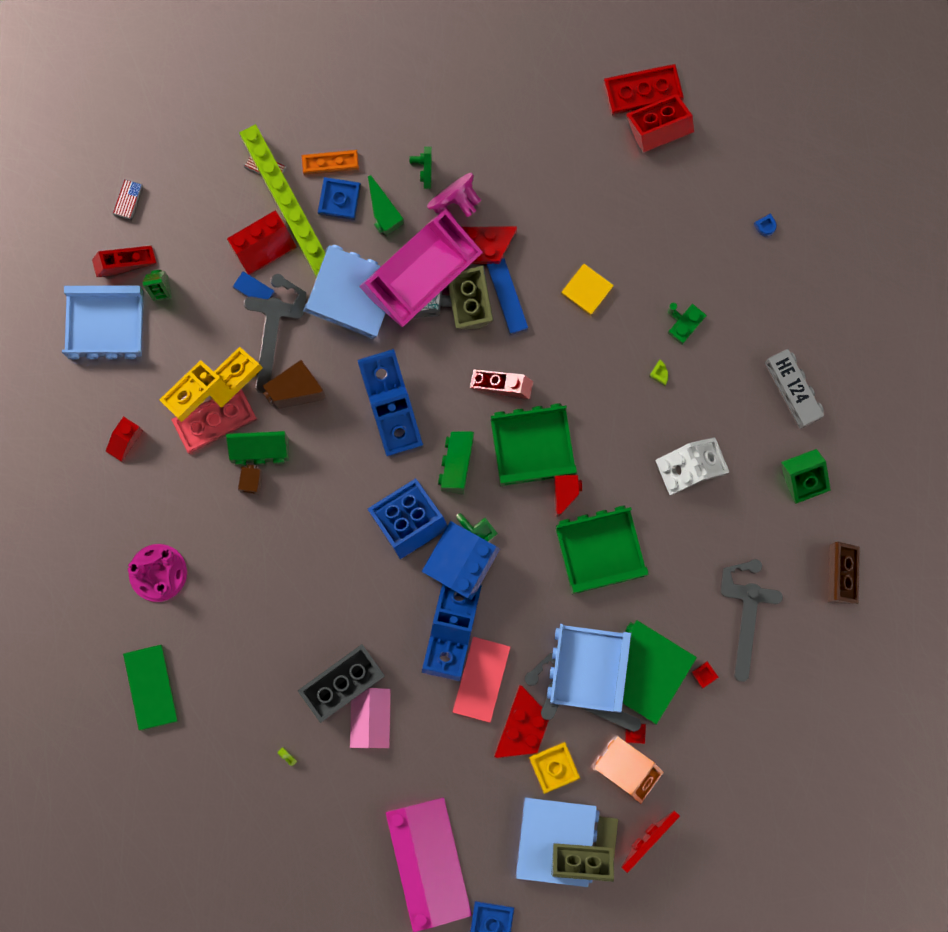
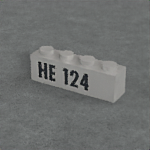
[765,349,824,429]

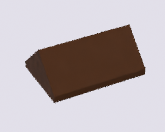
[828,542,860,604]

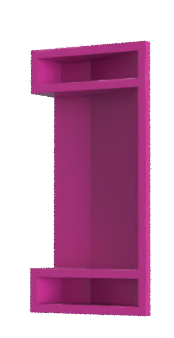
[359,209,483,327]
[385,798,472,932]

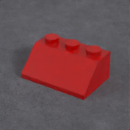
[626,94,694,152]
[227,210,297,275]

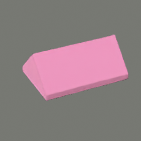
[350,688,391,748]

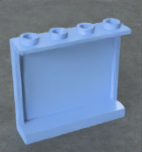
[303,245,385,339]
[62,286,144,360]
[547,623,631,713]
[516,797,599,887]

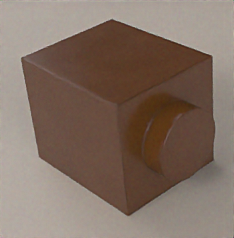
[238,465,263,495]

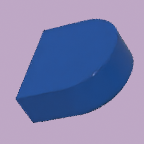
[754,213,777,236]

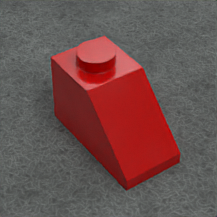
[106,416,143,462]
[554,475,582,517]

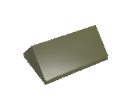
[449,266,493,329]
[551,843,614,882]

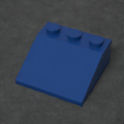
[368,478,448,559]
[422,521,500,600]

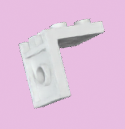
[655,437,729,495]

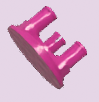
[427,173,481,220]
[128,544,187,602]

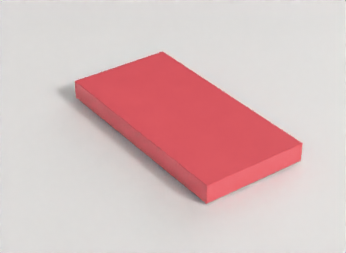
[171,389,257,454]
[453,637,510,723]

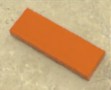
[301,150,359,175]

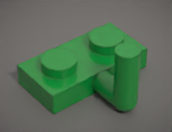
[409,146,432,189]
[668,303,707,345]
[456,513,498,541]

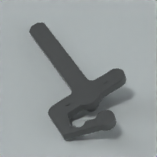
[243,274,307,393]
[721,559,783,682]
[525,653,641,732]

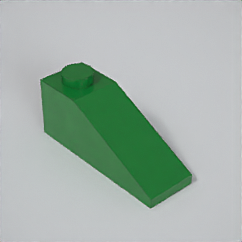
[368,175,404,237]
[142,270,172,301]

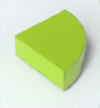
[649,359,668,386]
[278,747,298,766]

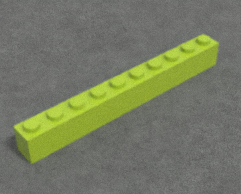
[239,124,325,278]

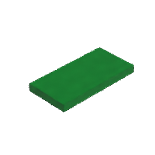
[123,645,178,731]

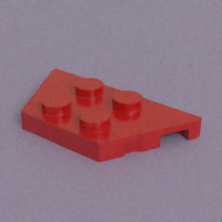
[462,226,517,264]
[494,685,549,758]
[621,810,680,873]

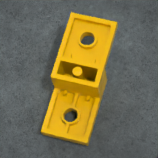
[159,347,262,422]

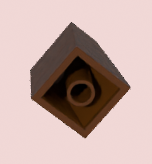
[263,360,326,409]

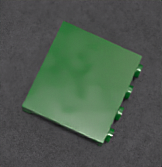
[490,403,577,486]
[555,505,649,595]
[622,620,697,725]

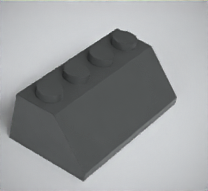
[298,644,385,723]

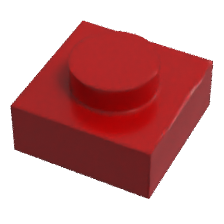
[691,661,719,689]
[625,724,646,744]

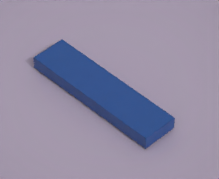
[487,258,528,335]

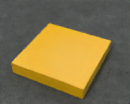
[561,264,614,316]
[529,742,581,794]

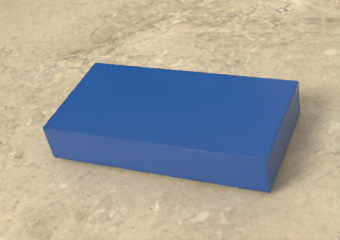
[232,272,275,299]

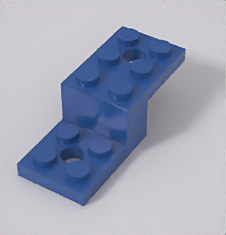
[357,349,423,456]
[421,584,482,681]

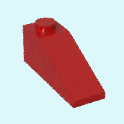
[92,245,156,277]

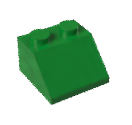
[781,449,831,504]

